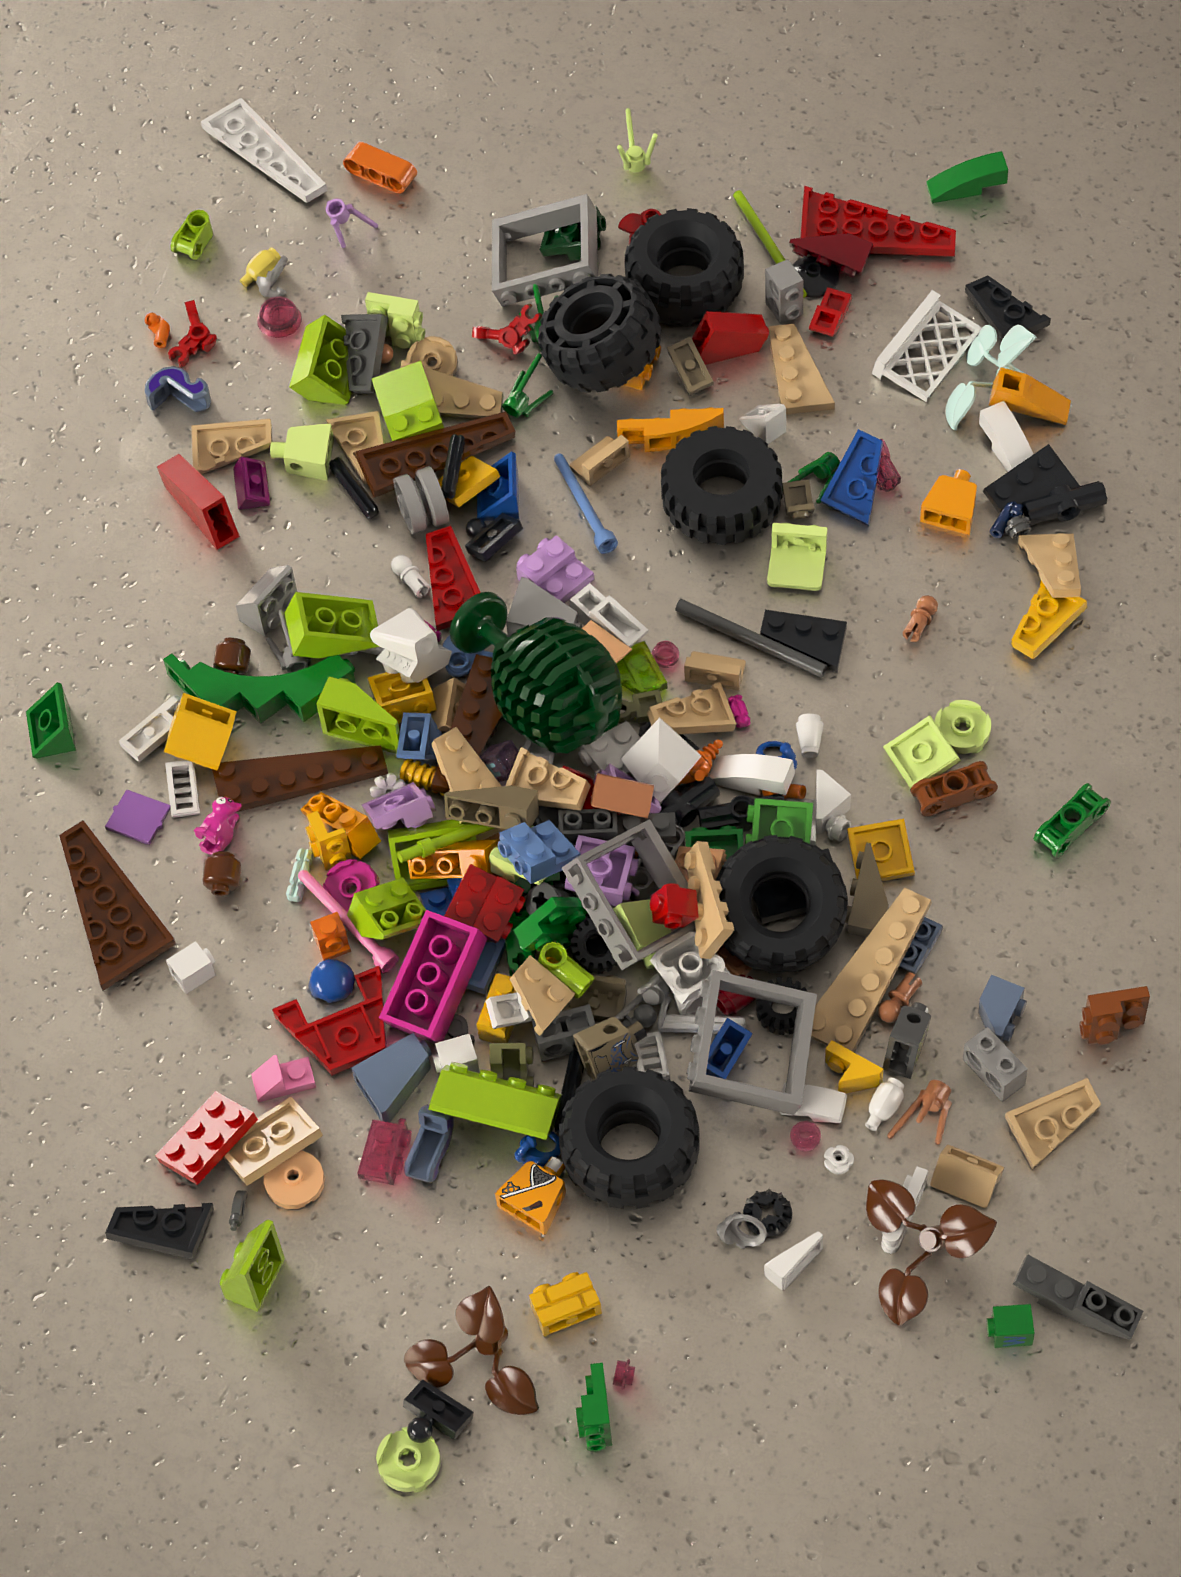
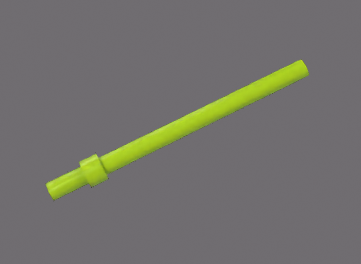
[733,190,807,298]
[397,824,495,863]

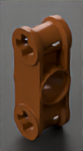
[910,761,998,817]

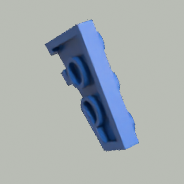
[820,429,883,526]

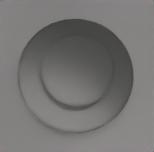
[1004,515,1031,539]

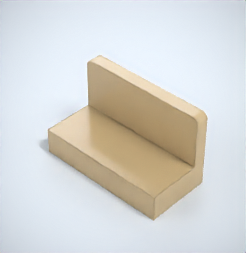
[570,434,630,486]
[684,651,746,690]
[430,678,466,732]
[930,1144,1005,1208]

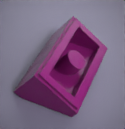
[233,457,270,510]

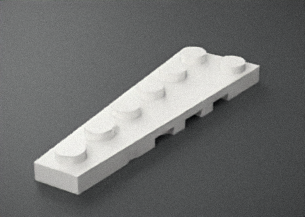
[201,98,327,203]

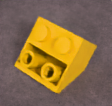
[164,693,237,771]

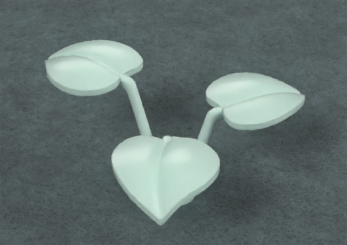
[946,325,1037,431]

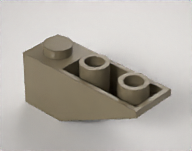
[444,785,539,830]
[845,843,889,937]

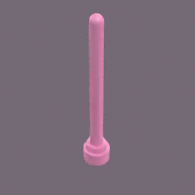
[298,870,399,973]

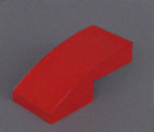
[809,287,852,337]

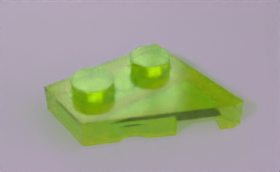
[617,640,668,694]

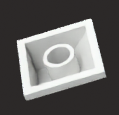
[621,717,701,803]

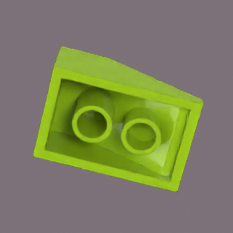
[372,361,445,441]
[284,592,380,658]
[316,677,400,754]
[220,1219,285,1312]

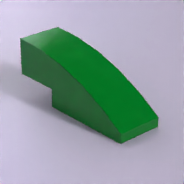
[926,151,1008,203]

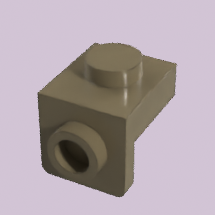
[782,479,815,520]

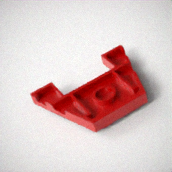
[272,966,386,1075]

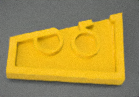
[1011,580,1087,659]

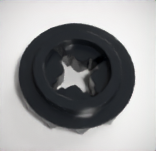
[743,1189,792,1237]

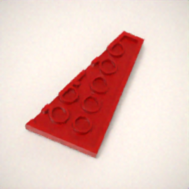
[800,186,956,257]

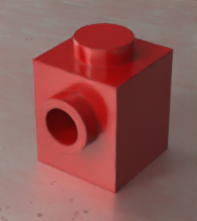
[650,883,699,929]

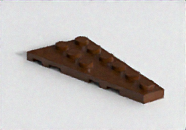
[59,820,176,991]

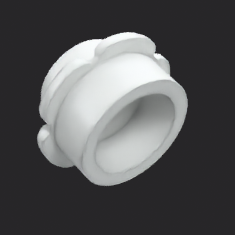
[825,814,851,842]
[824,1145,854,1174]

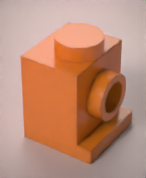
[310,912,351,960]

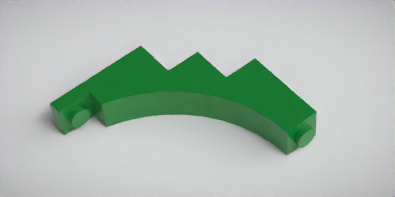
[163,653,356,724]

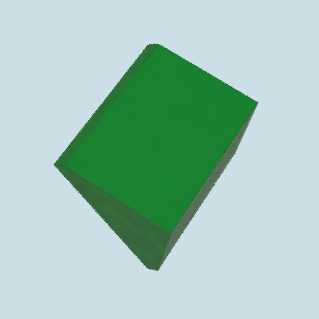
[26,682,76,759]

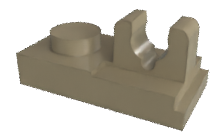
[667,336,714,396]

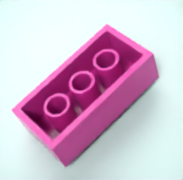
[379,910,488,1044]

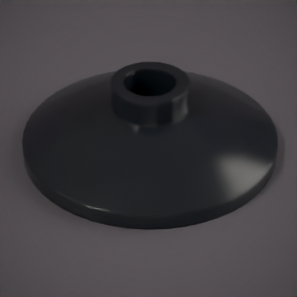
[792,256,839,298]

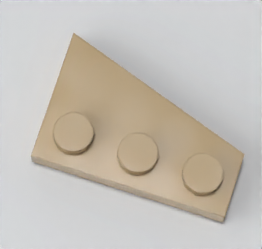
[326,411,384,484]
[191,419,273,475]
[647,682,736,734]
[431,727,501,824]
[1005,1078,1101,1170]

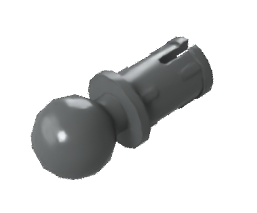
[621,1004,657,1028]

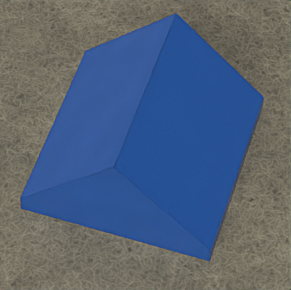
[477,451,519,521]

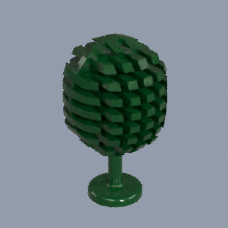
[450,592,622,754]

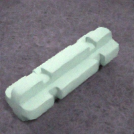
[286,848,314,902]

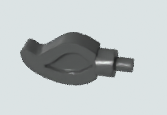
[447,1014,475,1043]
[229,1190,247,1231]

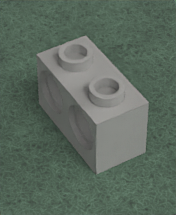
[765,259,804,324]
[963,1027,1028,1102]

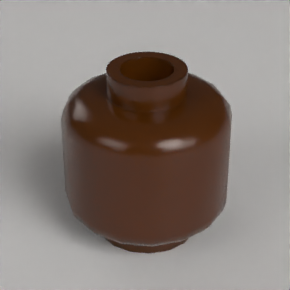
[213,637,251,675]
[202,851,241,896]

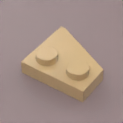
[510,955,575,1036]

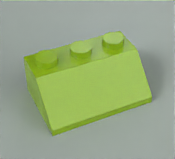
[289,314,351,405]
[387,819,476,891]

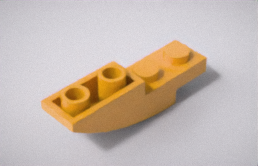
[617,407,724,452]

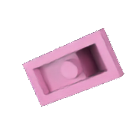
[251,1055,316,1103]

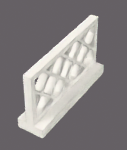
[872,290,982,402]

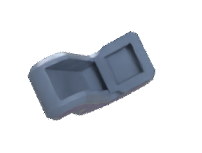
[145,366,211,412]
[404,1104,454,1183]

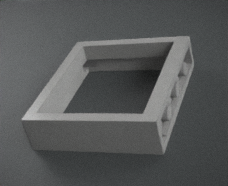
[492,194,598,306]
[562,819,696,970]
[686,970,817,1115]

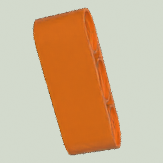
[343,142,417,194]

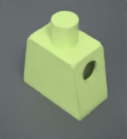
[270,424,334,480]
[613,899,671,969]

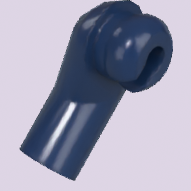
[990,501,1024,538]

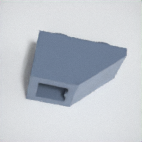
[978,975,1027,1042]

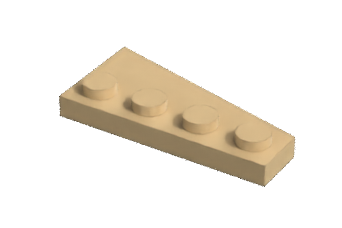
[401,360,504,419]

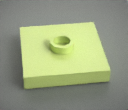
[883,715,961,788]

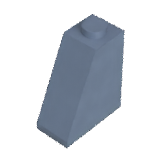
[351,1033,432,1126]

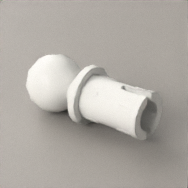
[391,555,431,598]

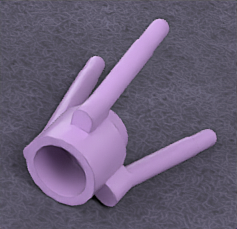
[326,198,378,248]

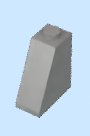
[506,577,582,637]

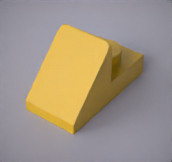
[825,1040,883,1094]

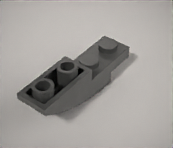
[558,809,676,851]
[1013,1255,1144,1340]

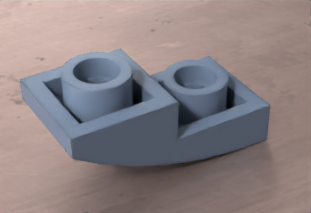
[899,917,943,974]

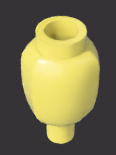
[240,247,281,287]

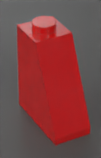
[692,311,769,365]

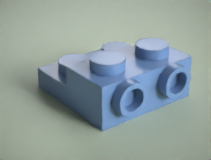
[498,820,581,884]

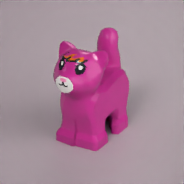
[194,796,242,855]

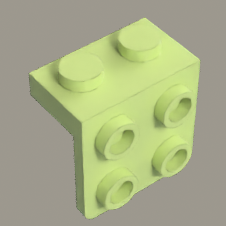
[767,523,827,591]

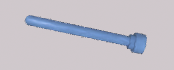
[554,453,618,554]

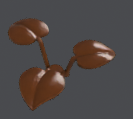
[866,1179,997,1326]
[404,1286,539,1415]

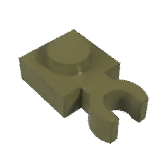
[618,690,662,724]

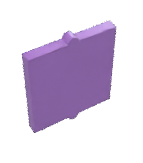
[105,789,171,845]

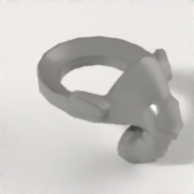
[256,255,288,299]
[716,1212,767,1249]

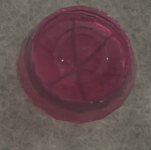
[257,296,302,338]

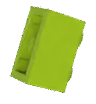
[347,877,426,940]

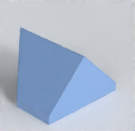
[396,712,443,759]

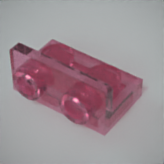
[357,1118,412,1185]

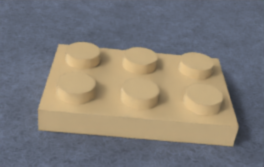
[223,1096,323,1186]

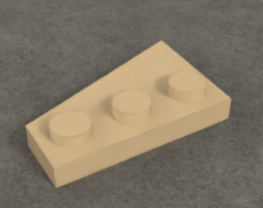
[1018,533,1081,598]
[505,747,590,811]

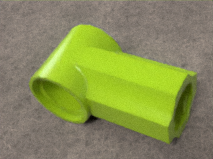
[538,942,595,999]

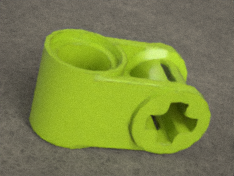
[170,210,213,260]

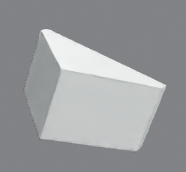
[739,404,786,444]
[816,770,851,834]

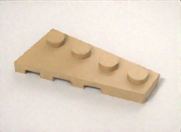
[768,324,835,415]
[684,841,734,959]

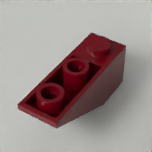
[789,233,873,277]

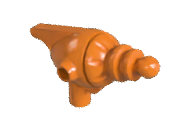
[677,739,723,786]

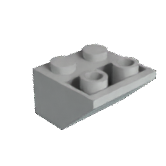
[236,565,297,636]

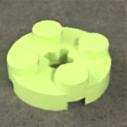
[935,700,991,754]
[376,1427,441,1493]

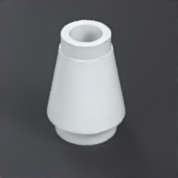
[796,714,824,758]

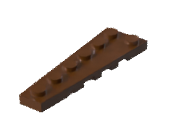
[356,412,516,498]
[431,654,503,794]
[212,745,388,812]

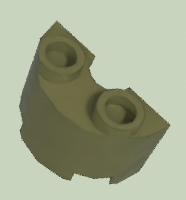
[489,1043,534,1087]

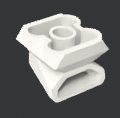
[370,608,452,683]
[650,930,731,1015]

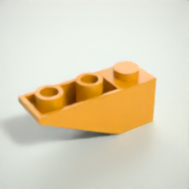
[989,368,1071,425]
[300,792,381,859]
[407,840,499,879]

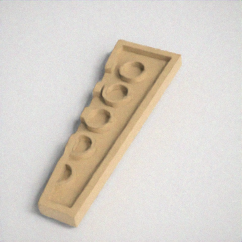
[811,888,932,1052]

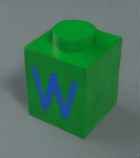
[986,1304,1035,1348]

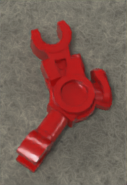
[168,300,217,368]
[472,304,542,355]

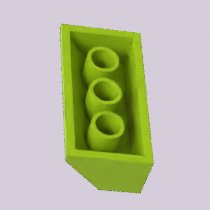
[428,1062,562,1140]

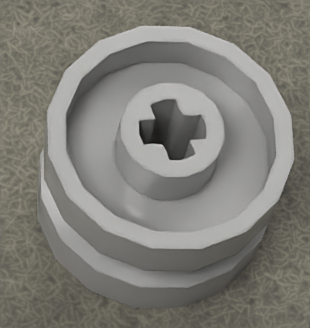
[393,466,449,534]

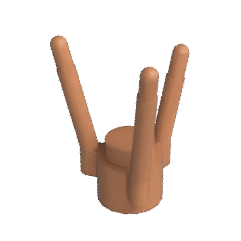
[887,1080,952,1144]

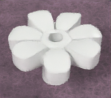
[370,773,406,799]

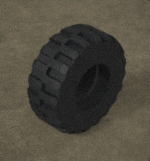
[661,426,782,545]

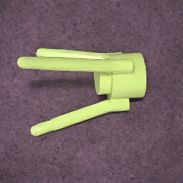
[617,108,658,173]

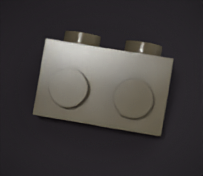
[562,975,627,1022]

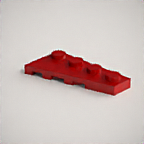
[426,526,481,631]

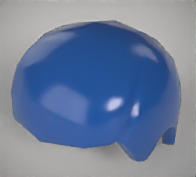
[308,959,355,1004]

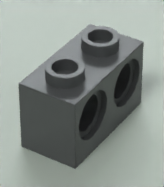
[532,1004,595,1061]

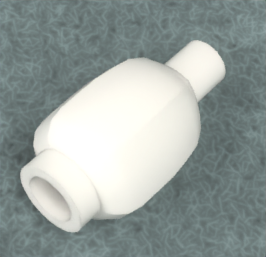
[865,1077,905,1131]

